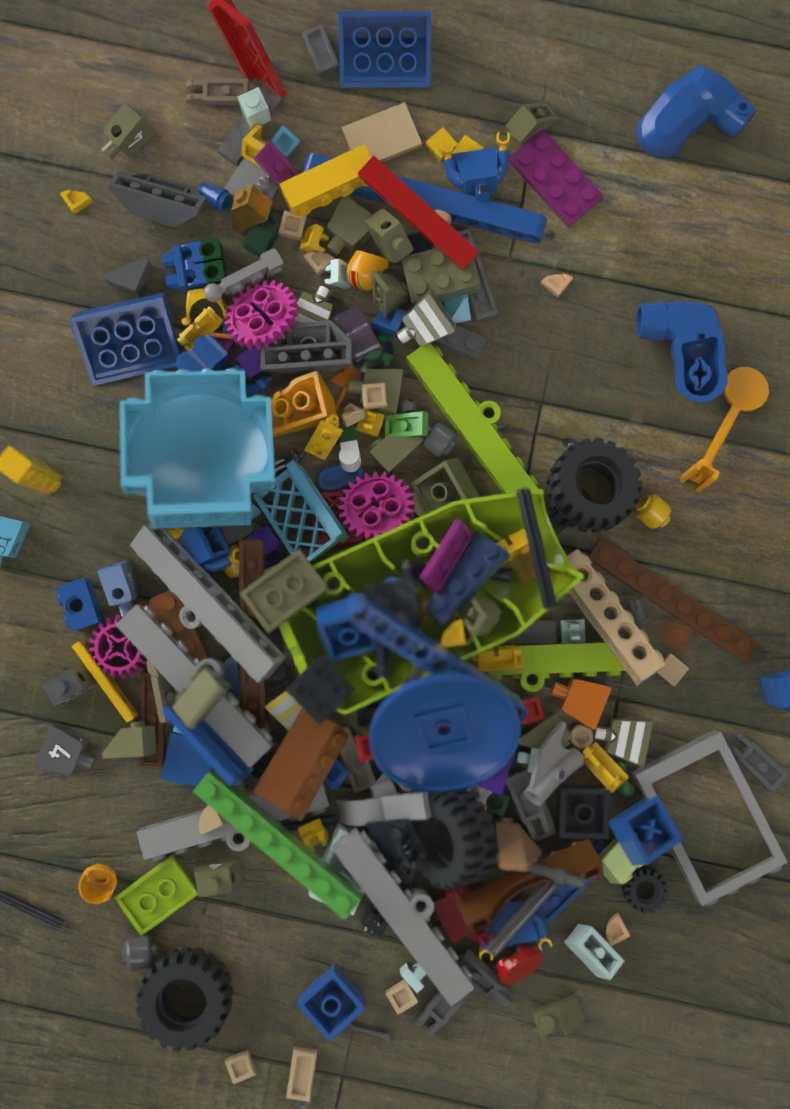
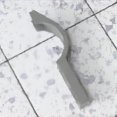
[336,792,432,826]

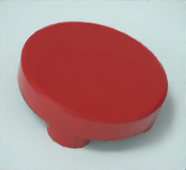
[496,943,543,985]

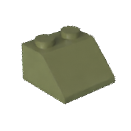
[410,458,480,514]
[172,667,232,729]

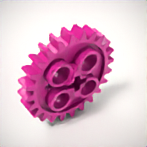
[225,280,299,350]
[338,471,415,541]

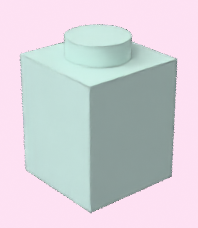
[238,87,271,130]

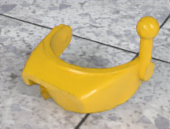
[182,288,229,326]

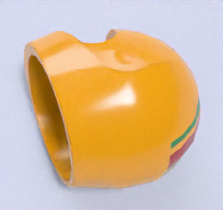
[347,250,389,291]

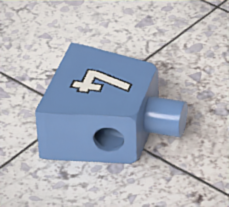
[97,560,139,617]

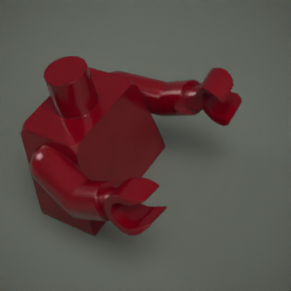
[431,885,495,947]

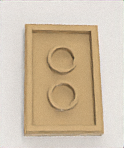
[342,102,422,162]

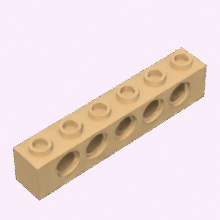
[567,549,665,686]

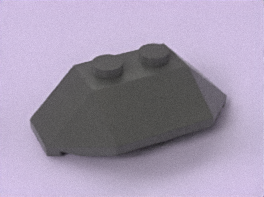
[108,172,206,227]
[260,320,352,374]

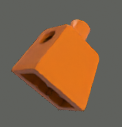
[550,678,612,730]

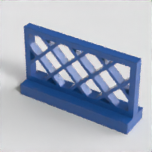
[162,706,256,786]

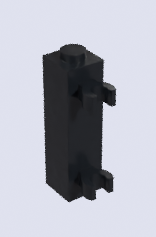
[360,860,419,936]

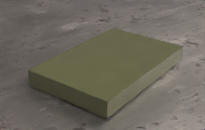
[239,549,329,633]

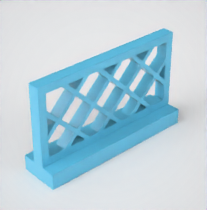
[253,460,350,564]

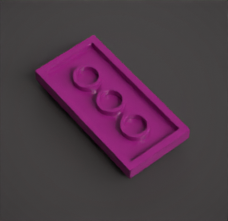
[509,129,604,228]

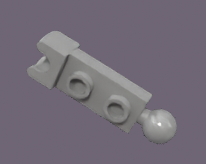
[204,248,284,302]

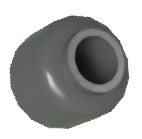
[423,423,457,458]
[121,936,157,971]

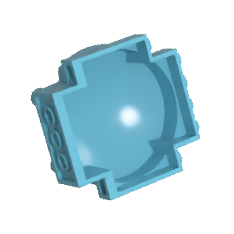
[120,368,275,529]

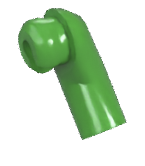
[615,761,635,797]

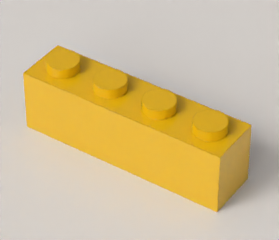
[280,144,372,218]
[0,445,63,495]

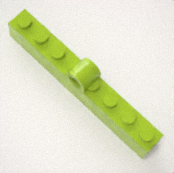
[406,343,540,494]
[457,642,626,692]

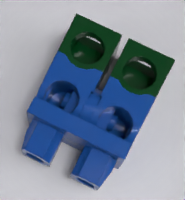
[162,237,227,293]

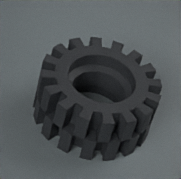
[621,866,669,914]

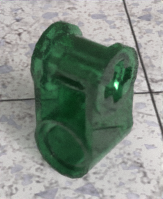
[243,211,280,257]

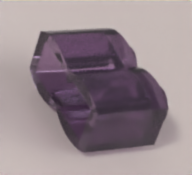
[333,304,381,362]

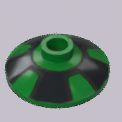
[352,329,394,374]

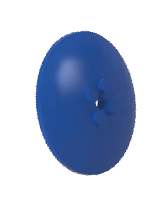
[369,673,520,793]

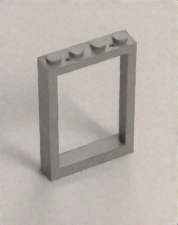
[631,730,788,906]

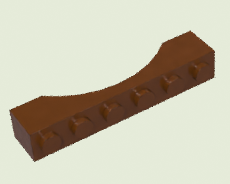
[455,838,604,935]

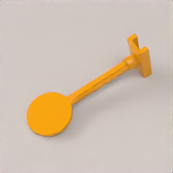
[679,367,769,492]

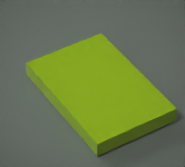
[114,853,198,937]

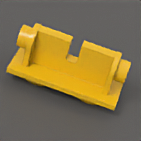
[177,306,224,351]
[304,415,343,460]
[496,528,530,567]
[471,644,522,672]
[582,742,629,793]

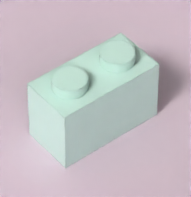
[564,924,624,980]

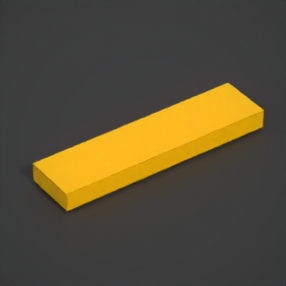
[72,641,140,723]

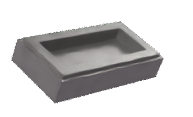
[301,24,339,77]

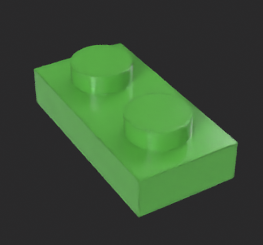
[385,411,428,437]

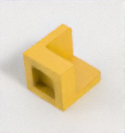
[241,124,267,168]

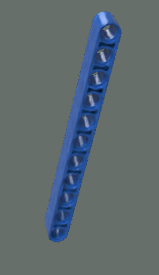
[302,153,547,243]

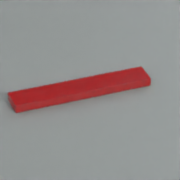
[358,155,479,271]

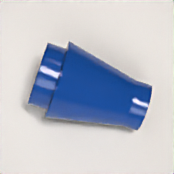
[197,182,233,212]

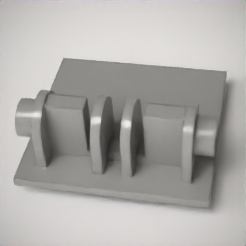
[224,158,279,199]

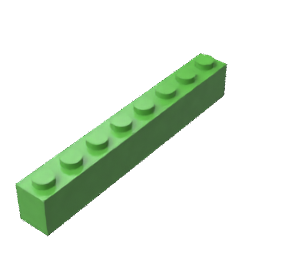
[193,770,364,920]

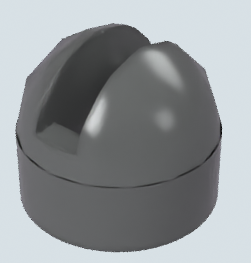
[398,399,417,414]
[293,516,312,535]

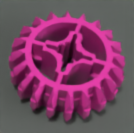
[88,615,148,679]

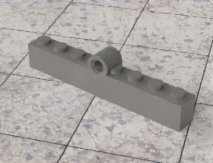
[130,523,286,683]
[116,605,274,767]
[137,781,331,861]
[333,828,474,1007]

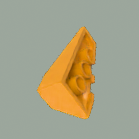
[271,371,338,437]

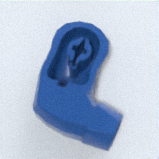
[636,65,757,158]
[636,301,728,402]

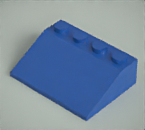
[338,11,431,87]
[70,292,180,386]

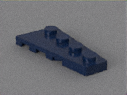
[424,531,511,626]

